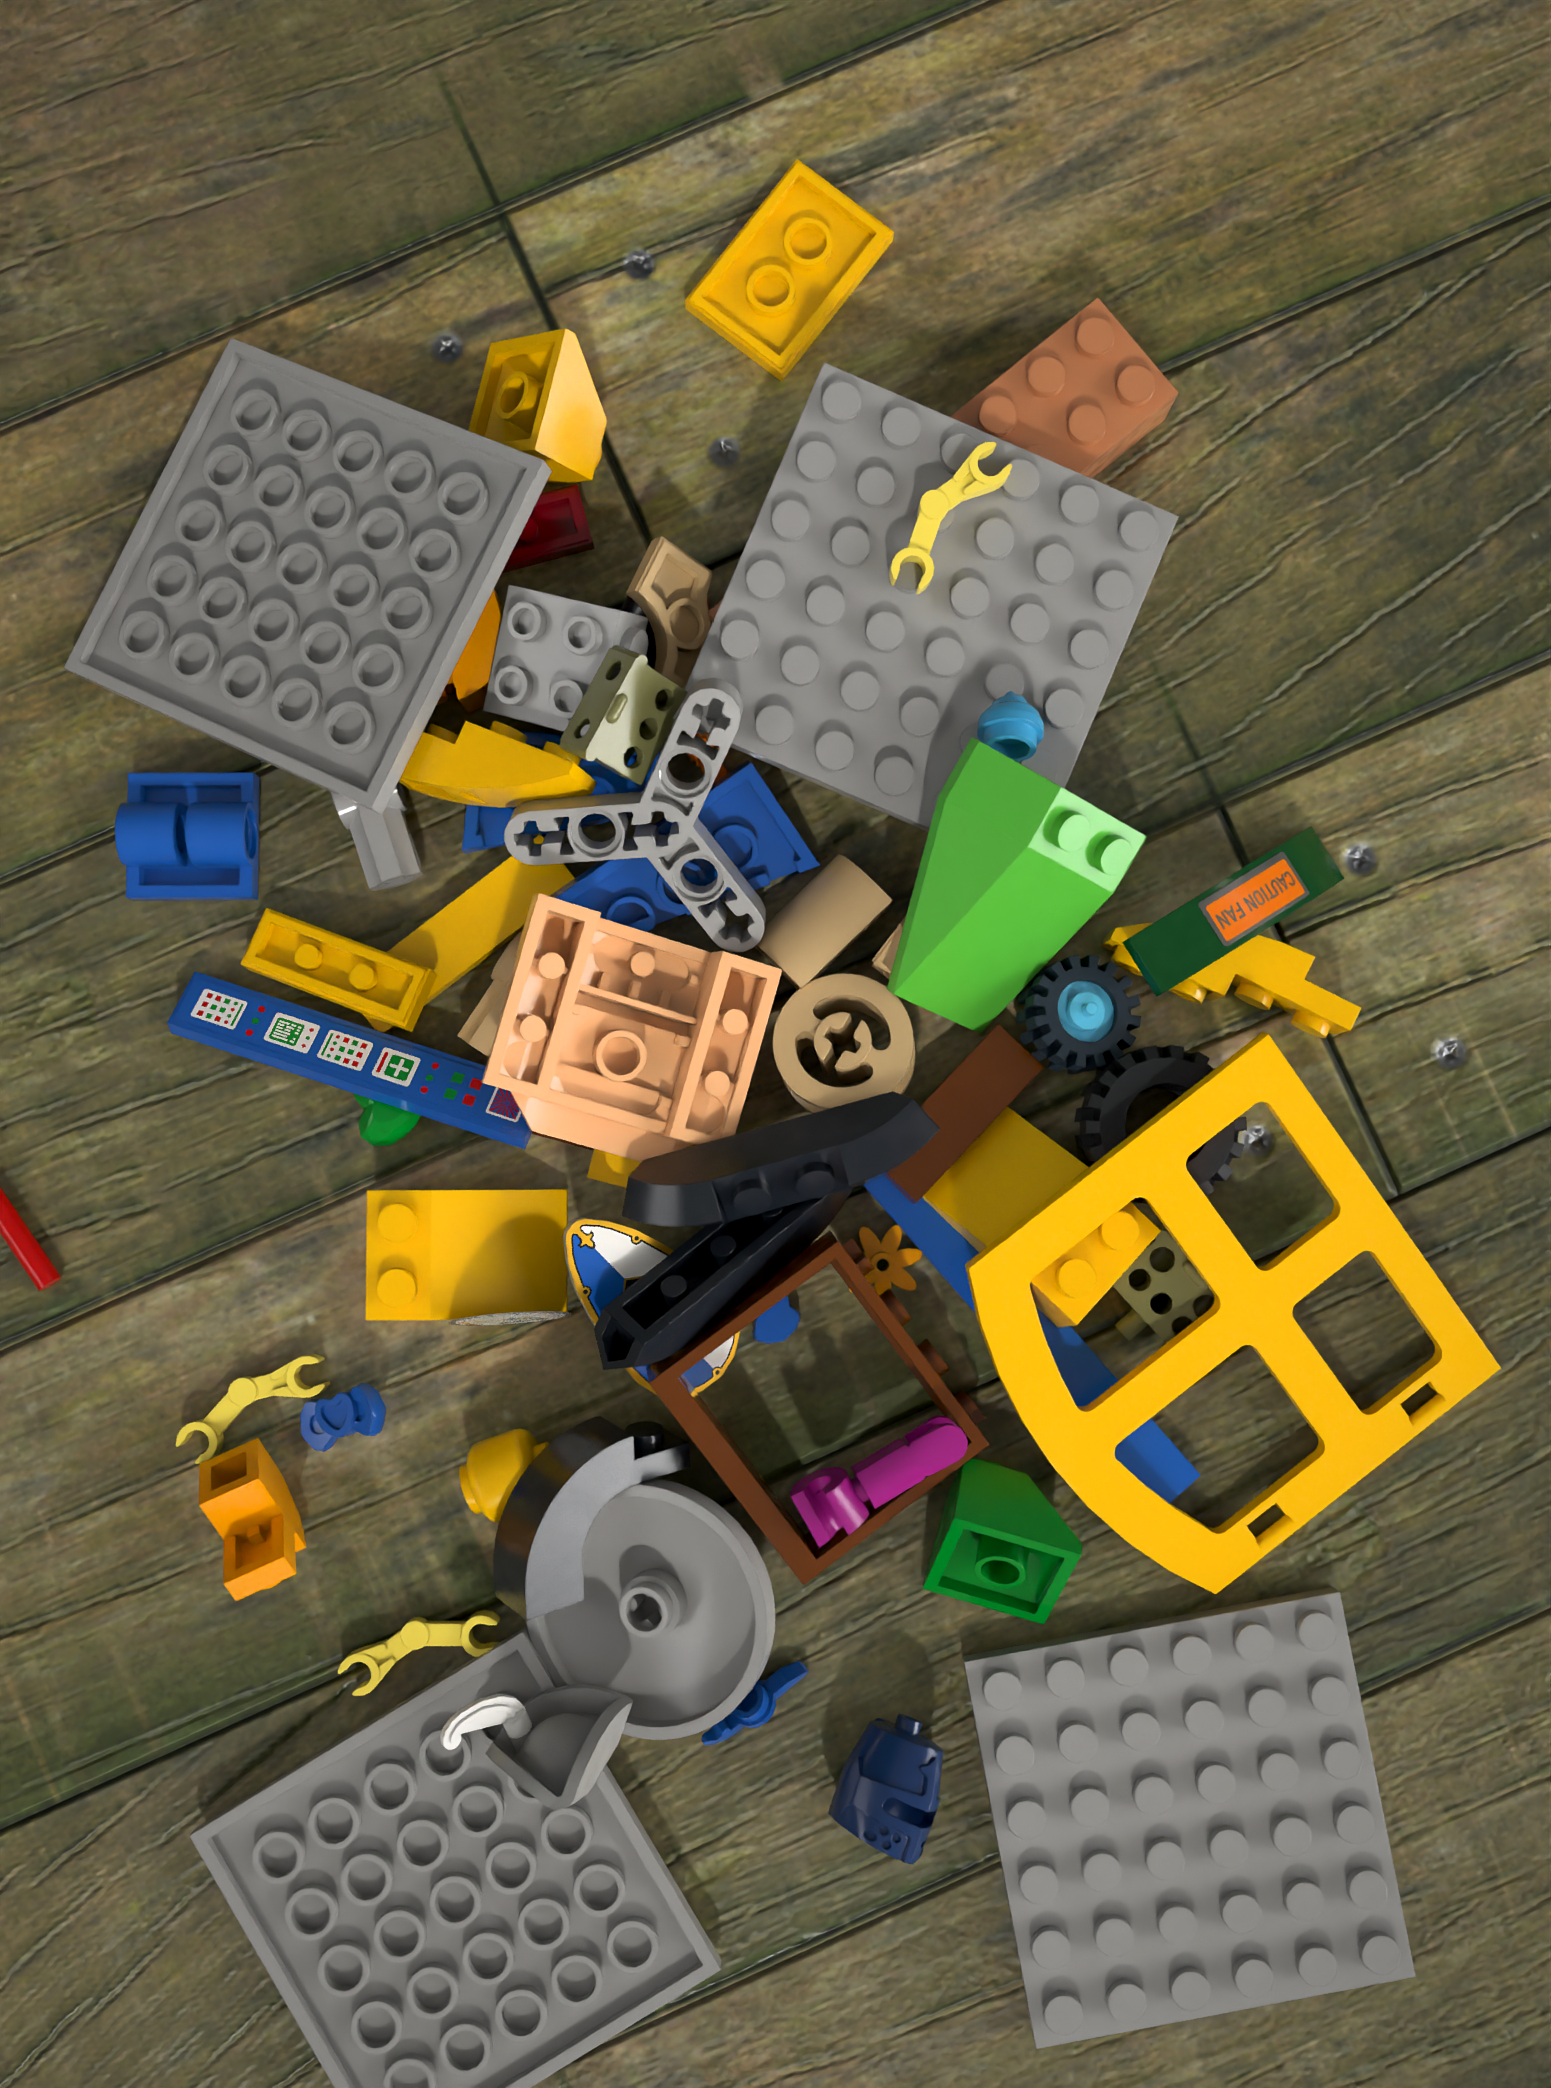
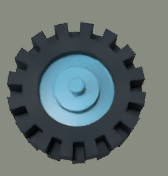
[1016,954,1141,1074]

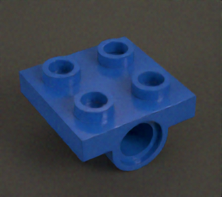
[115,773,259,901]

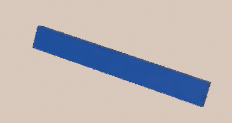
[863,1176,1201,1503]

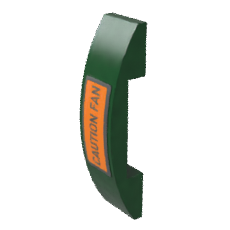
[1122,826,1344,997]

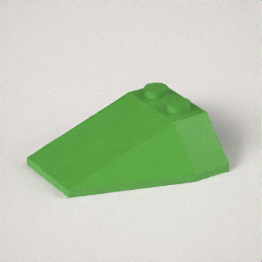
[887,737,1147,1034]

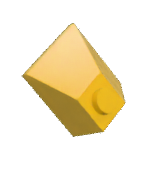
[468,328,607,484]

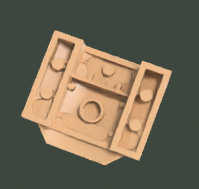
[481,893,782,1162]

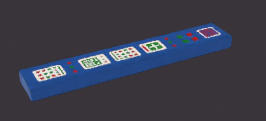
[167,972,533,1150]

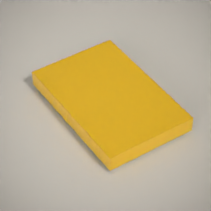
[685,159,894,382]

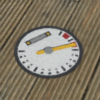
[449,1311,571,1326]

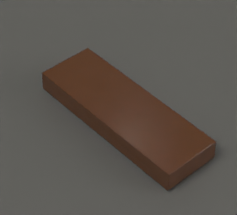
[884,1024,1044,1204]

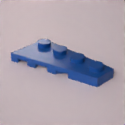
[550,760,820,931]

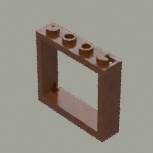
[646,1231,990,1585]

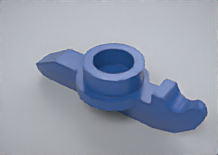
[701,1661,809,1745]

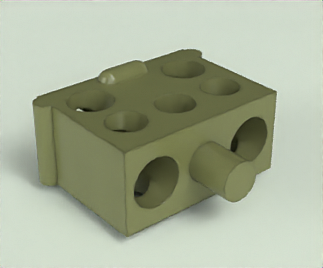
[560,645,688,785]
[1112,1225,1214,1344]

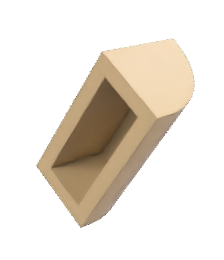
[755,854,893,990]

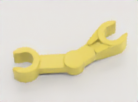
[889,442,1012,594]
[176,1354,330,1464]
[338,1610,501,1696]

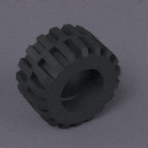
[1074,1045,1247,1205]

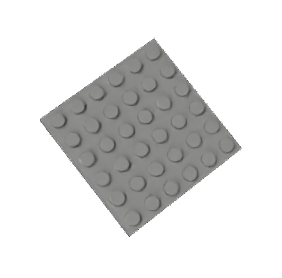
[64,338,552,815]
[673,363,1179,832]
[962,1587,1416,2049]
[189,1627,722,2088]

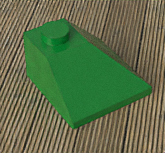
[922,1458,1082,1624]

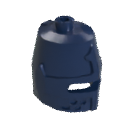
[828,1713,943,1864]

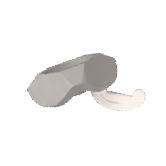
[440,1684,633,1811]

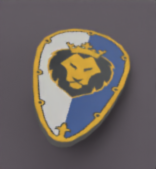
[563,1217,740,1395]

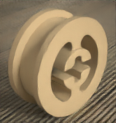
[773,973,916,1114]

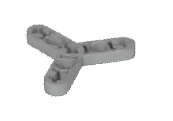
[504,678,766,952]

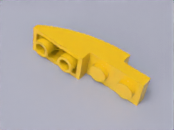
[398,721,597,808]
[1100,923,1361,1038]

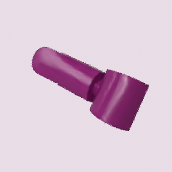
[790,1415,968,1548]

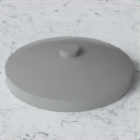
[526,1478,775,1740]

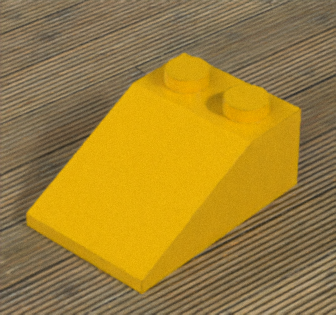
[922,1107,1161,1328]
[365,1189,568,1320]

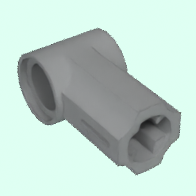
[331,782,424,891]

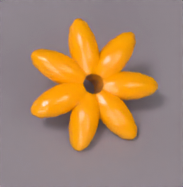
[849,1225,922,1295]

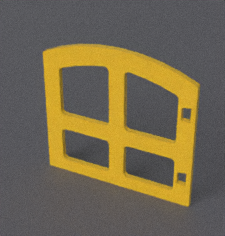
[965,1032,1501,1594]

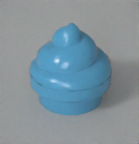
[977,691,1044,762]

